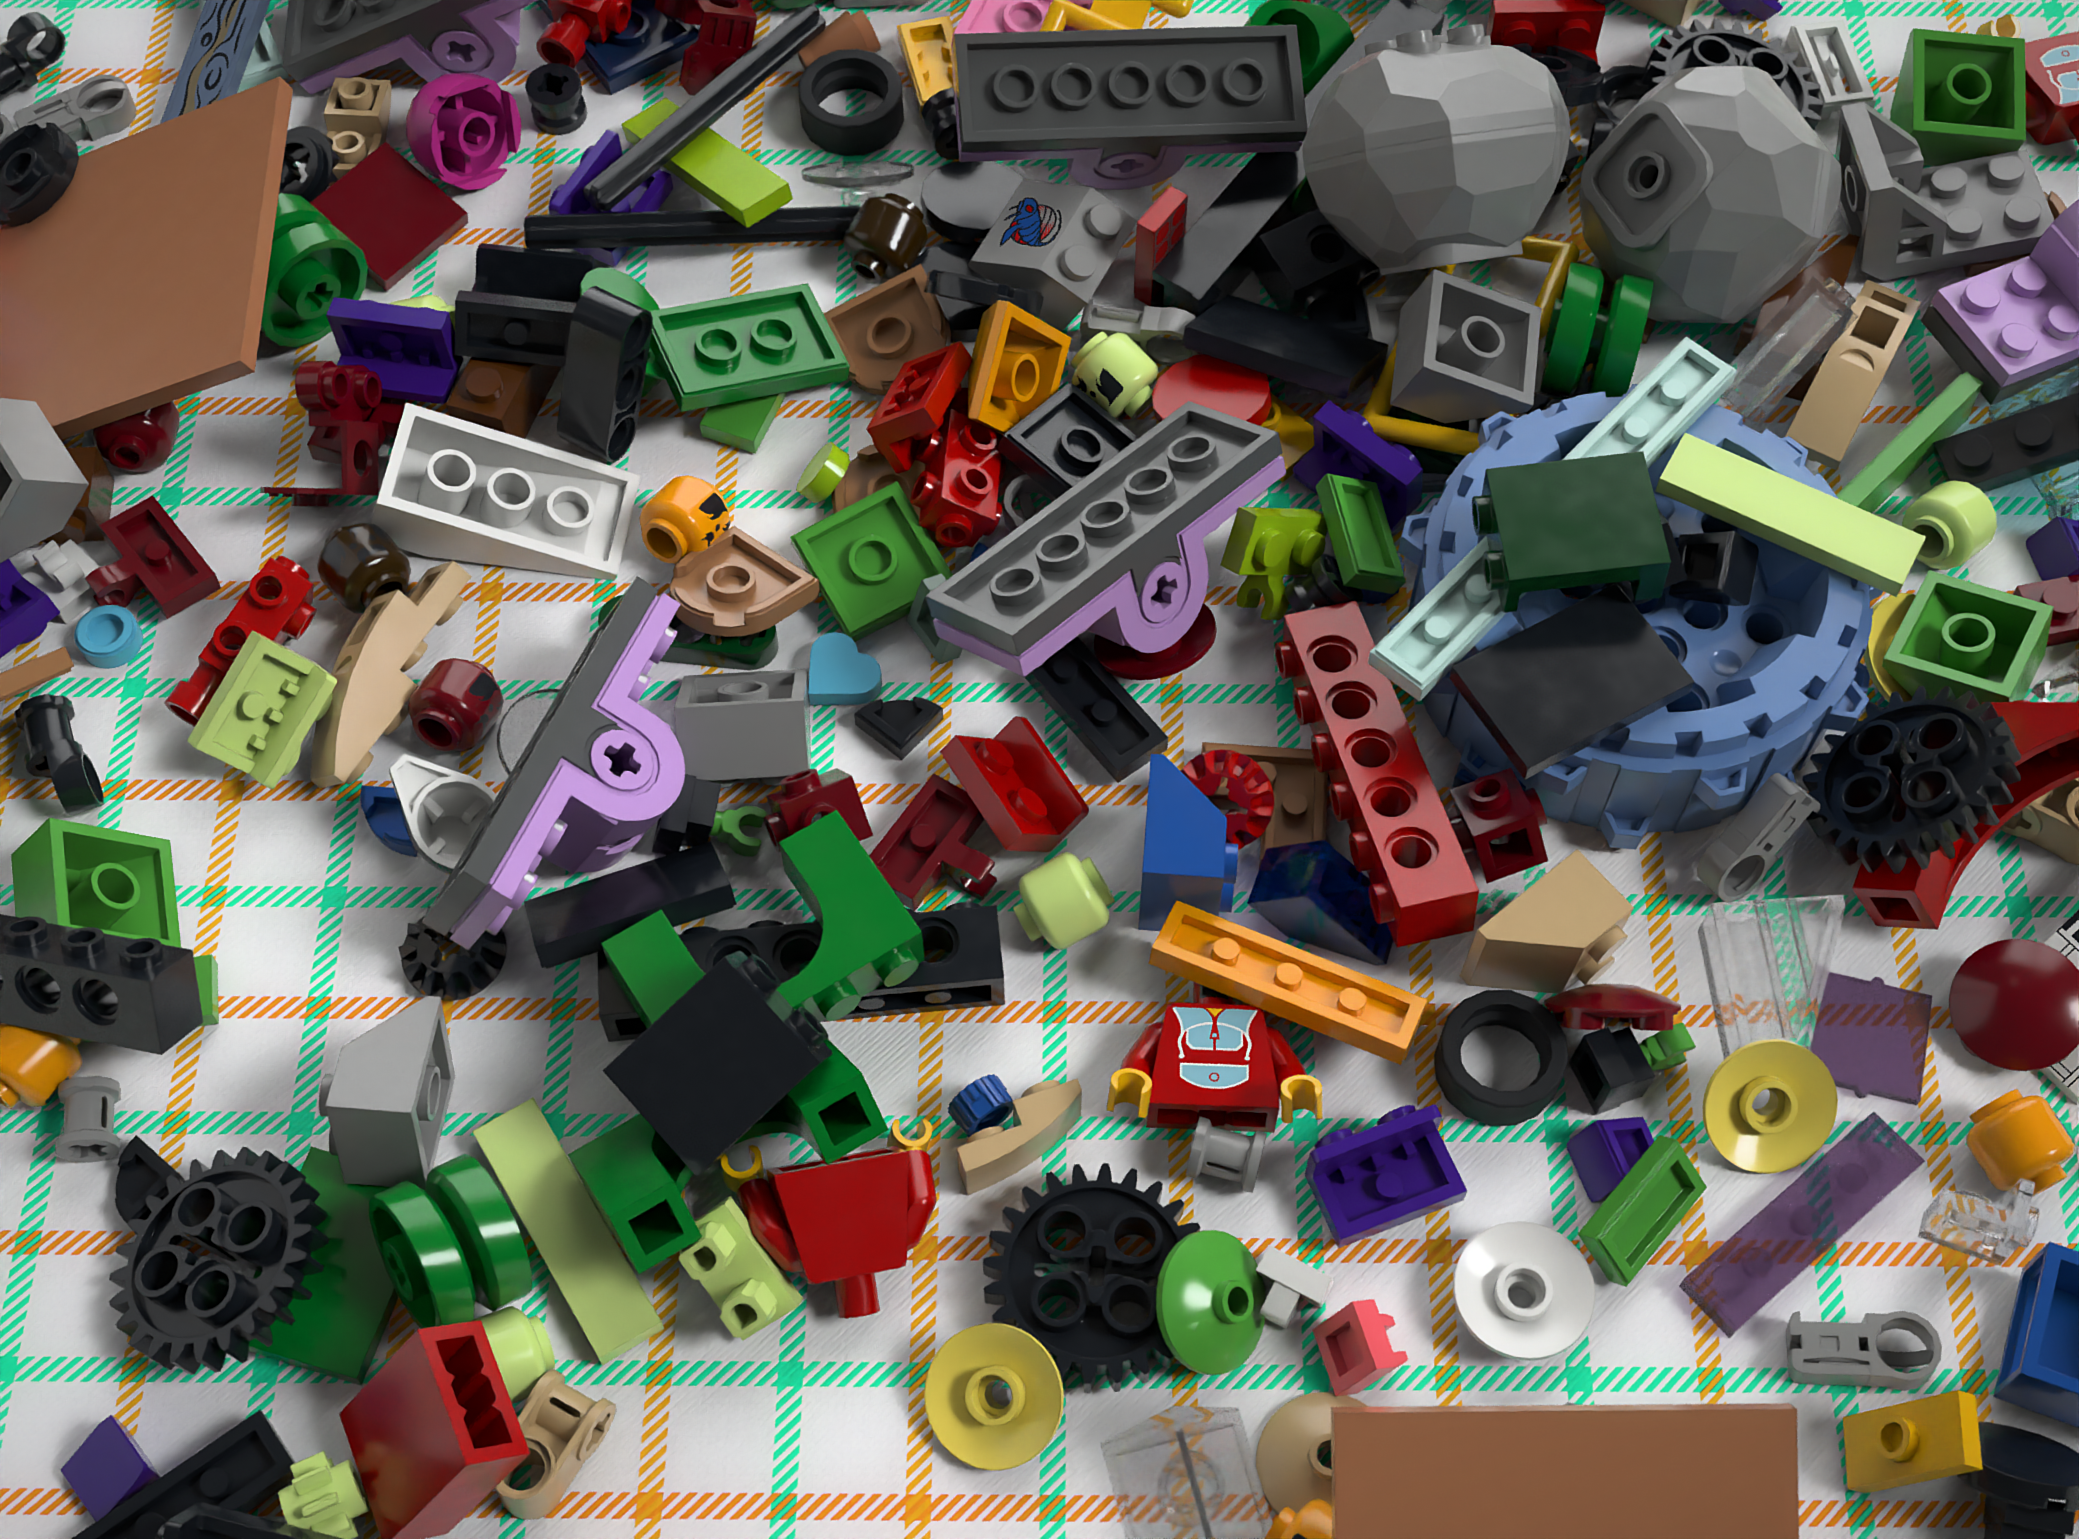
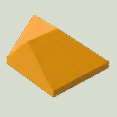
[968,300,1071,435]

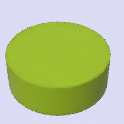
[796,442,850,503]

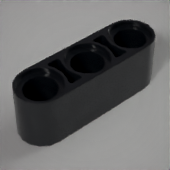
[557,286,653,463]

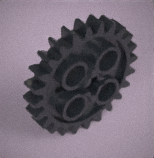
[1642,18,1824,130]
[1802,686,2022,874]
[109,1147,329,1375]
[983,1163,1201,1393]

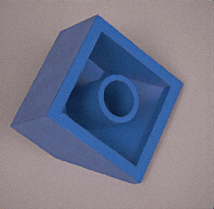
[1138,754,1238,931]

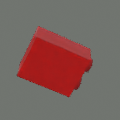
[339,1320,530,1539]

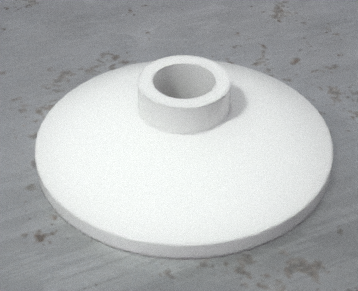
[1453,1221,1596,1361]

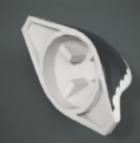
[389,754,497,874]

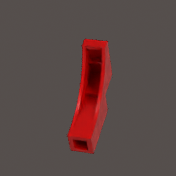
[1852,700,2079,930]

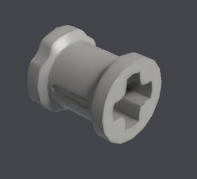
[55,1076,121,1162]
[1186,1117,1267,1193]

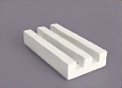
[1787,19,1876,120]

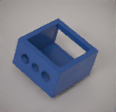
[1993,1241,2079,1428]

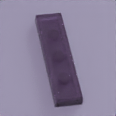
[1679,1111,1925,1339]

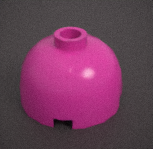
[406,73,521,190]

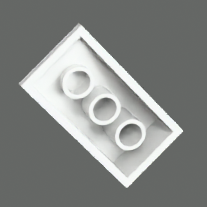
[370,402,641,581]

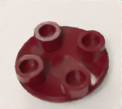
[1949,939,2079,1071]
[1544,983,1681,1031]

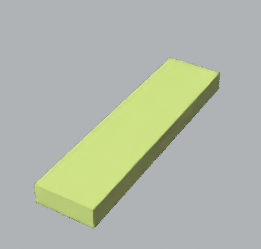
[1655,433,1926,597]
[472,1098,665,1365]

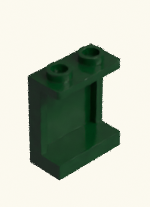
[1472,451,1671,613]

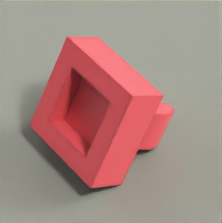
[1312,1299,1408,1396]

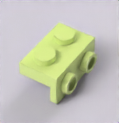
[187,630,337,789]

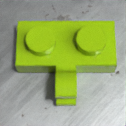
[1220,507,1328,620]

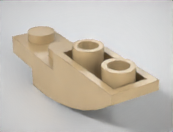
[1785,279,1921,470]
[310,560,472,788]

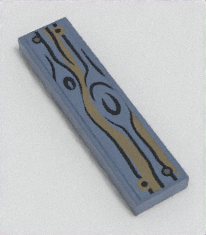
[160,0,271,124]

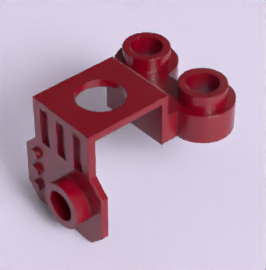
[655,0,758,100]
[260,361,382,507]

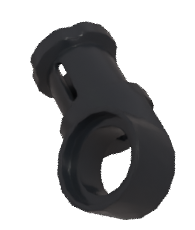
[0,12,66,101]
[14,694,104,816]

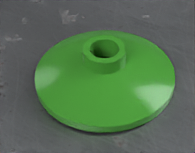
[1156,1230,1266,1375]

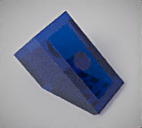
[1247,840,1394,966]

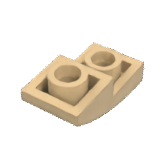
[323,77,392,186]
[957,1079,1082,1195]

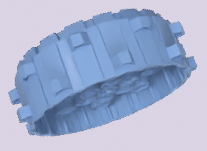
[1389,384,1883,850]

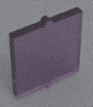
[1810,970,1932,1106]

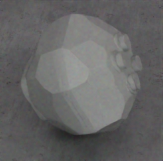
[1302,24,1571,275]
[1579,66,1842,323]

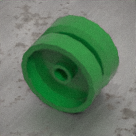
[260,193,368,347]
[1540,262,1654,397]
[368,1154,532,1329]

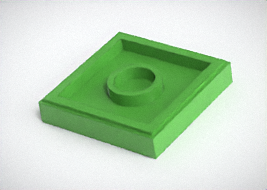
[790,481,953,642]

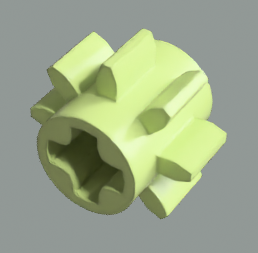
[278,1451,370,1539]

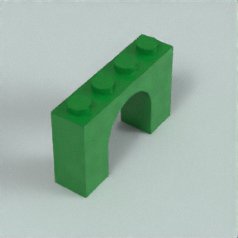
[601,810,925,1028]
[568,1038,889,1274]

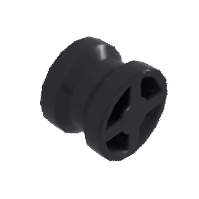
[525,63,587,135]
[921,88,959,160]
[1285,554,1363,613]

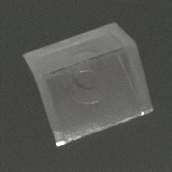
[1101,1406,1273,1539]

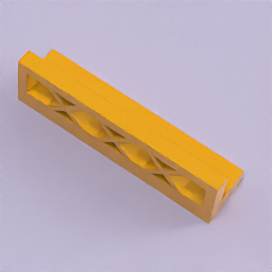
[1148,900,1427,1065]

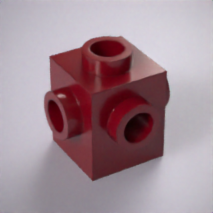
[764,768,873,853]
[1449,768,1548,883]

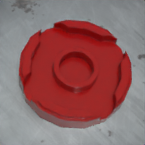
[1152,354,1272,426]

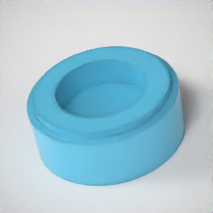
[74,605,143,669]

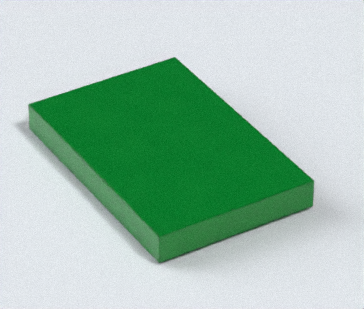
[649,283,850,412]
[249,1147,425,1386]

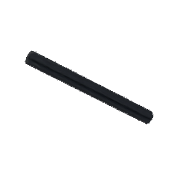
[583,4,826,213]
[523,206,861,250]

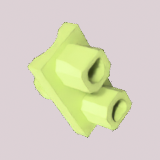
[678,1196,803,1341]

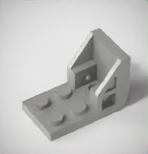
[1835,102,2054,281]

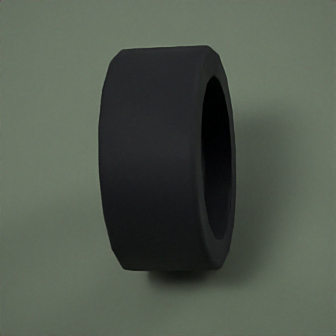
[798,49,904,156]
[1434,990,1569,1126]

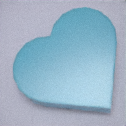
[808,632,882,705]

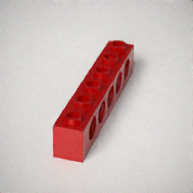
[1275,601,1479,948]

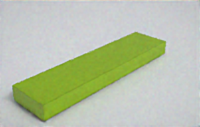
[621,98,793,228]

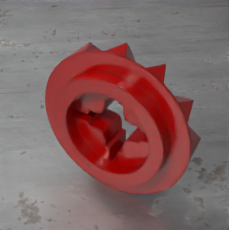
[1181,749,1274,850]

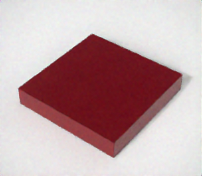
[310,141,468,292]

